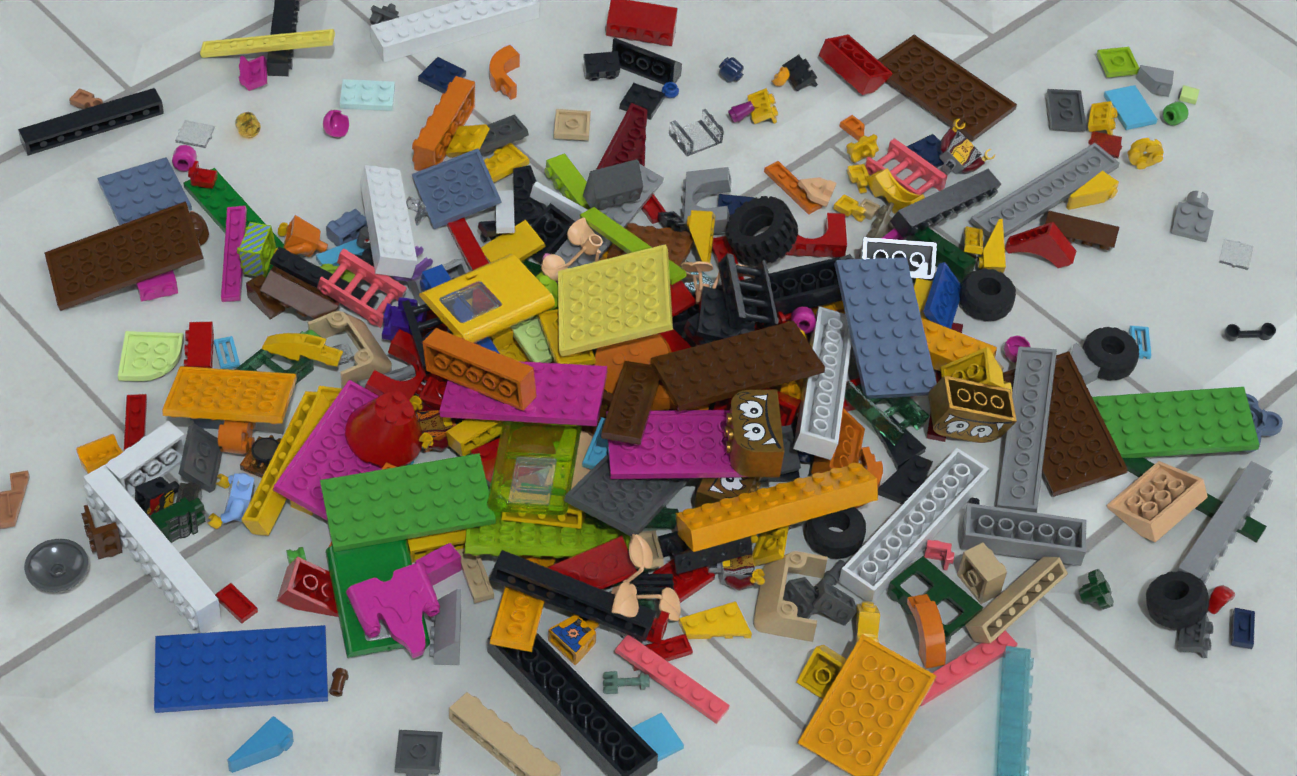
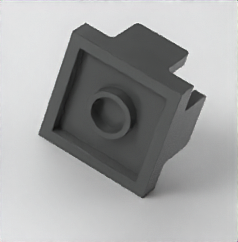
[395,730,443,776]

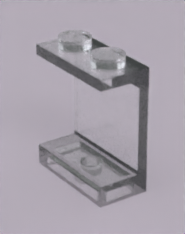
[669,109,724,157]

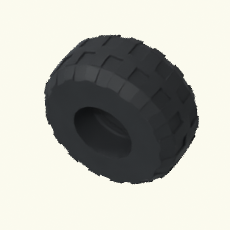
[960,268,1016,321]
[1082,327,1139,381]
[805,507,866,559]
[1146,571,1209,629]

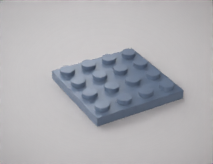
[412,149,502,229]
[97,157,192,225]

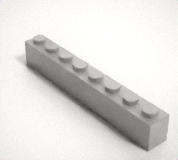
[1178,461,1273,584]

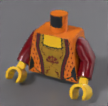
[409,395,463,453]

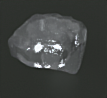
[406,196,427,226]

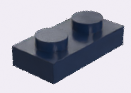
[1231,608,1255,649]

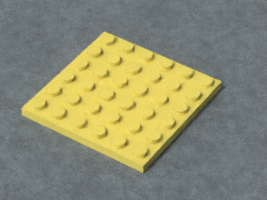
[558,244,673,356]

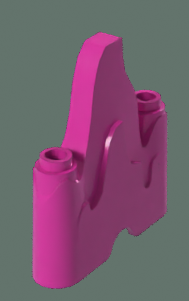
[346,563,440,658]

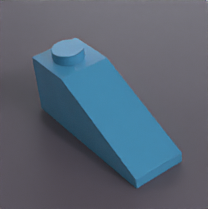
[227,716,294,773]

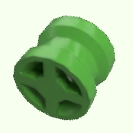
[286,547,306,564]

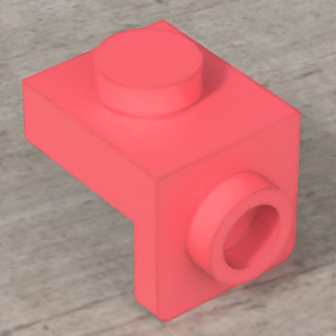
[924,540,954,570]

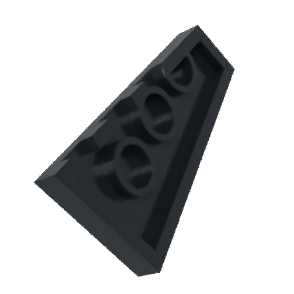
[513,165,546,225]

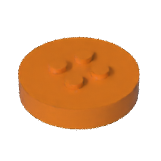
[595,333,671,395]

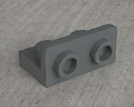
[783,577,821,619]
[813,579,857,625]
[1178,614,1213,658]

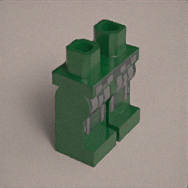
[150,497,206,543]

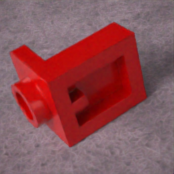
[188,161,218,189]
[646,611,670,644]

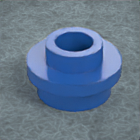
[662,82,679,98]

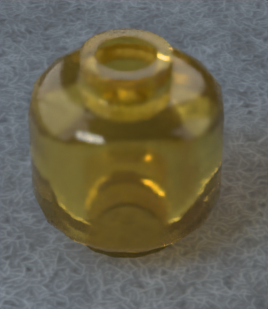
[235,112,261,138]

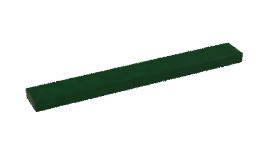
[1122,457,1267,543]

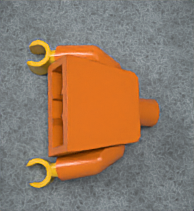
[274,215,328,257]

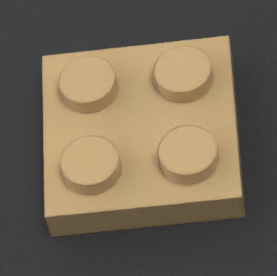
[554,109,591,141]

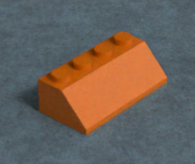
[811,408,865,474]

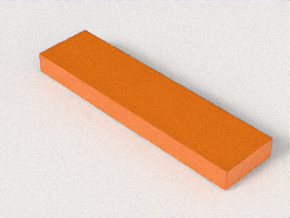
[764,161,822,215]

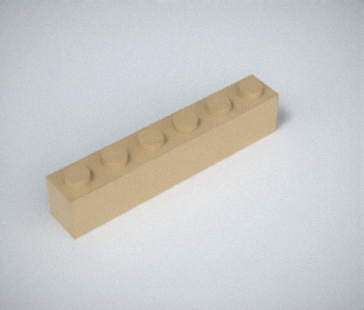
[966,557,1068,643]
[449,692,561,776]

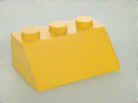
[941,347,1004,388]
[797,645,847,699]

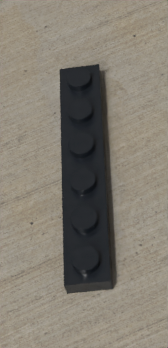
[270,247,379,309]

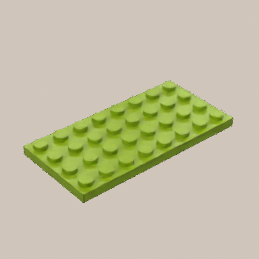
[465,510,630,558]

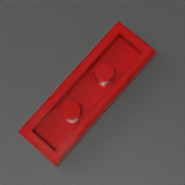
[631,634,693,671]

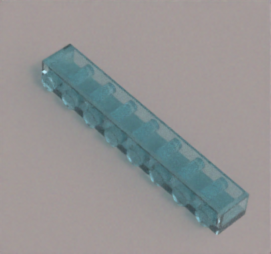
[996,646,1034,776]

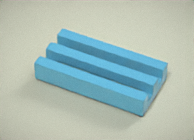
[1129,326,1151,359]
[214,336,241,370]

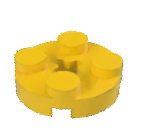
[1127,138,1164,169]

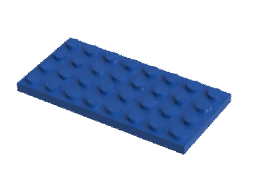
[154,625,328,713]

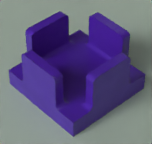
[382,297,427,340]

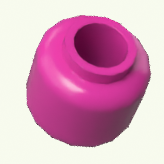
[172,145,197,172]
[791,306,816,334]

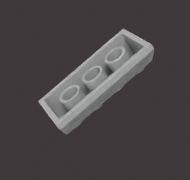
[860,237,937,281]

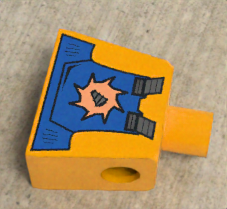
[548,615,599,665]

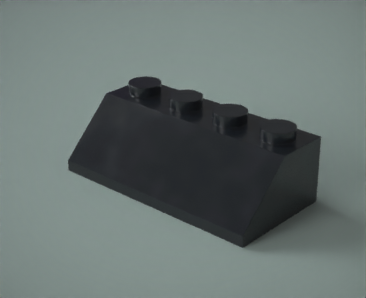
[612,38,682,85]

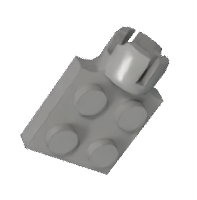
[1171,191,1214,242]

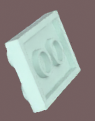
[340,79,395,111]

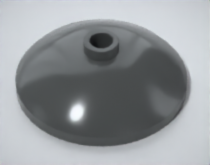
[24,539,89,592]

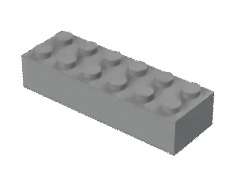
[962,503,1086,566]

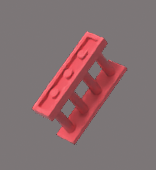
[865,138,947,195]
[317,248,407,328]

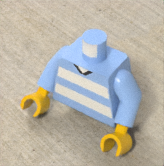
[207,473,254,529]

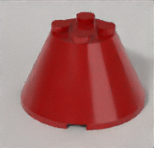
[345,391,423,468]

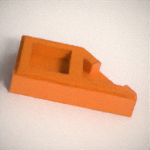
[839,115,865,141]

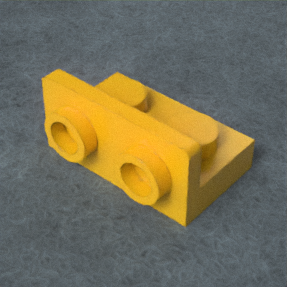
[747,88,778,124]
[1088,101,1118,136]

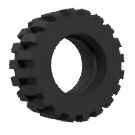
[725,196,798,266]

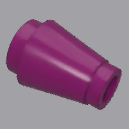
[728,101,755,123]

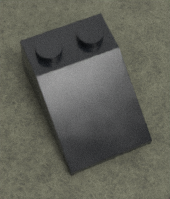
[530,203,575,264]

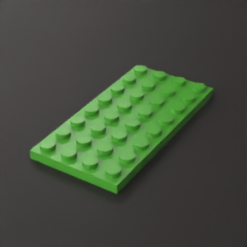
[1092,387,1260,458]
[320,453,496,552]

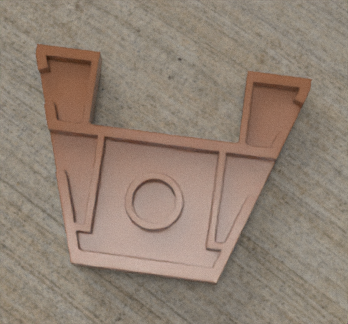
[0,470,30,529]

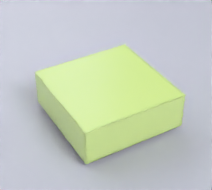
[1179,85,1200,105]

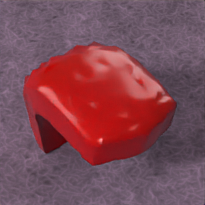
[1208,585,1235,614]

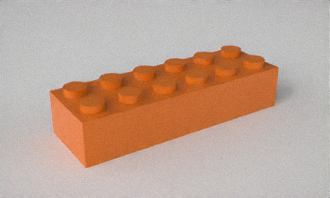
[412,76,475,171]
[423,328,537,411]

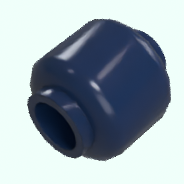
[719,57,744,82]

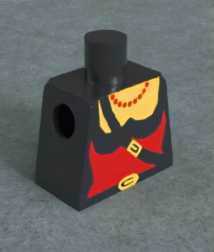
[135,477,181,518]

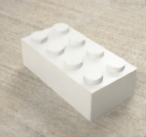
[105,421,185,498]

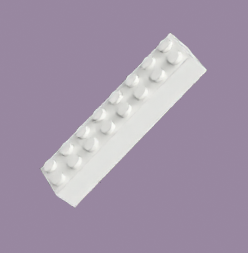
[360,165,417,278]

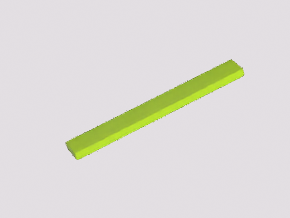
[580,207,687,285]

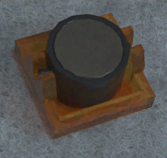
[240,435,281,478]

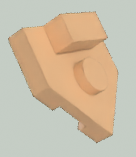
[798,177,837,207]

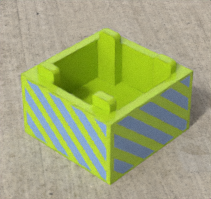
[237,222,276,278]

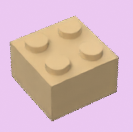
[957,543,1007,604]

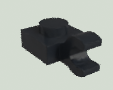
[658,211,684,232]

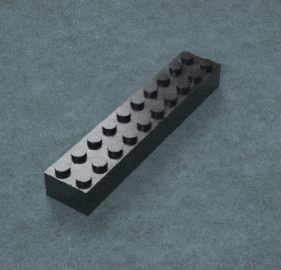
[672,257,842,338]
[487,633,658,776]

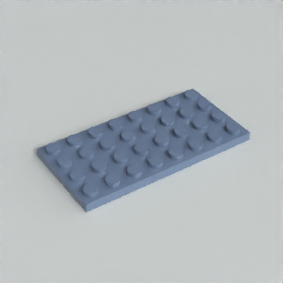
[834,257,937,399]

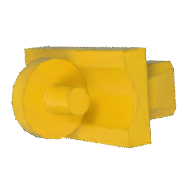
[846,134,879,163]

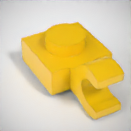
[847,164,869,193]
[834,194,866,222]

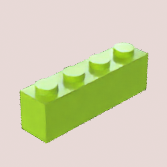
[544,153,591,210]

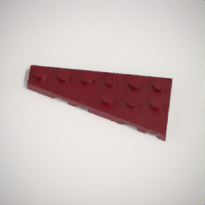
[596,103,647,170]

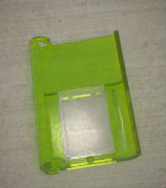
[487,421,582,515]

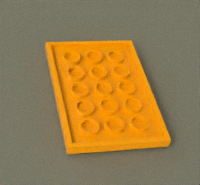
[162,366,297,424]
[798,634,937,776]

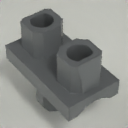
[370,3,399,25]

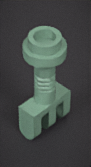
[603,671,650,694]

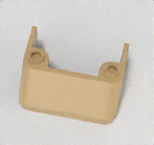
[308,311,392,389]
[753,551,828,642]

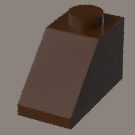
[246,274,285,319]

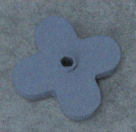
[1243,394,1283,452]

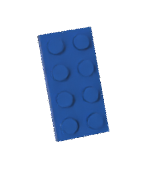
[923,262,961,329]

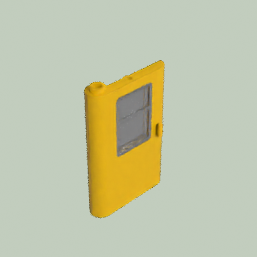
[419,254,555,343]

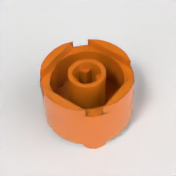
[218,420,256,455]

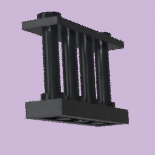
[718,253,779,328]
[402,295,456,374]
[658,531,753,574]

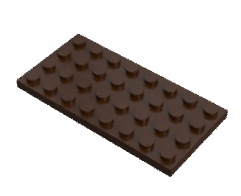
[878,35,1017,142]
[44,201,204,311]
[651,321,825,412]
[1003,351,1127,497]

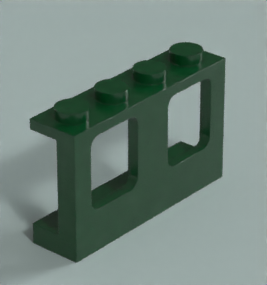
[887,556,983,645]

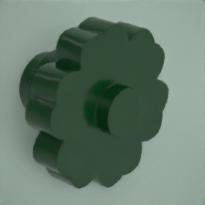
[1079,569,1114,610]

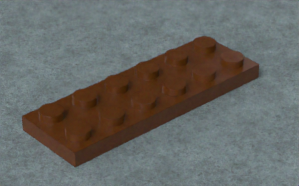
[601,361,660,445]

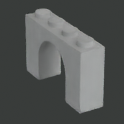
[682,167,732,233]

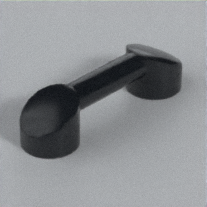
[1224,323,1276,341]

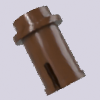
[329,668,349,697]

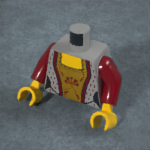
[939,119,996,174]
[707,535,765,590]

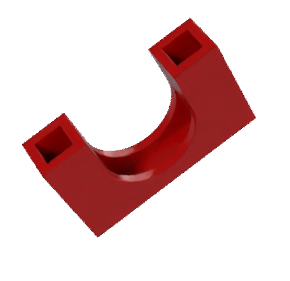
[785,213,847,258]
[365,329,431,400]

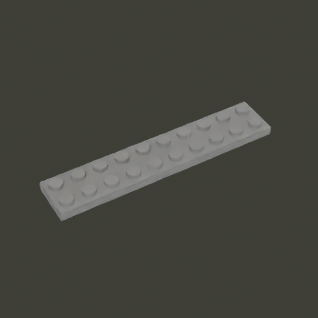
[970,143,1120,238]
[555,164,664,268]
[997,347,1057,513]

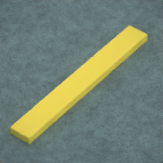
[200,29,335,58]

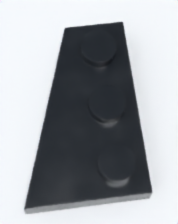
[872,411,926,470]
[878,455,933,504]

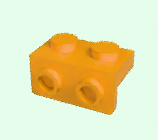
[76,434,123,474]

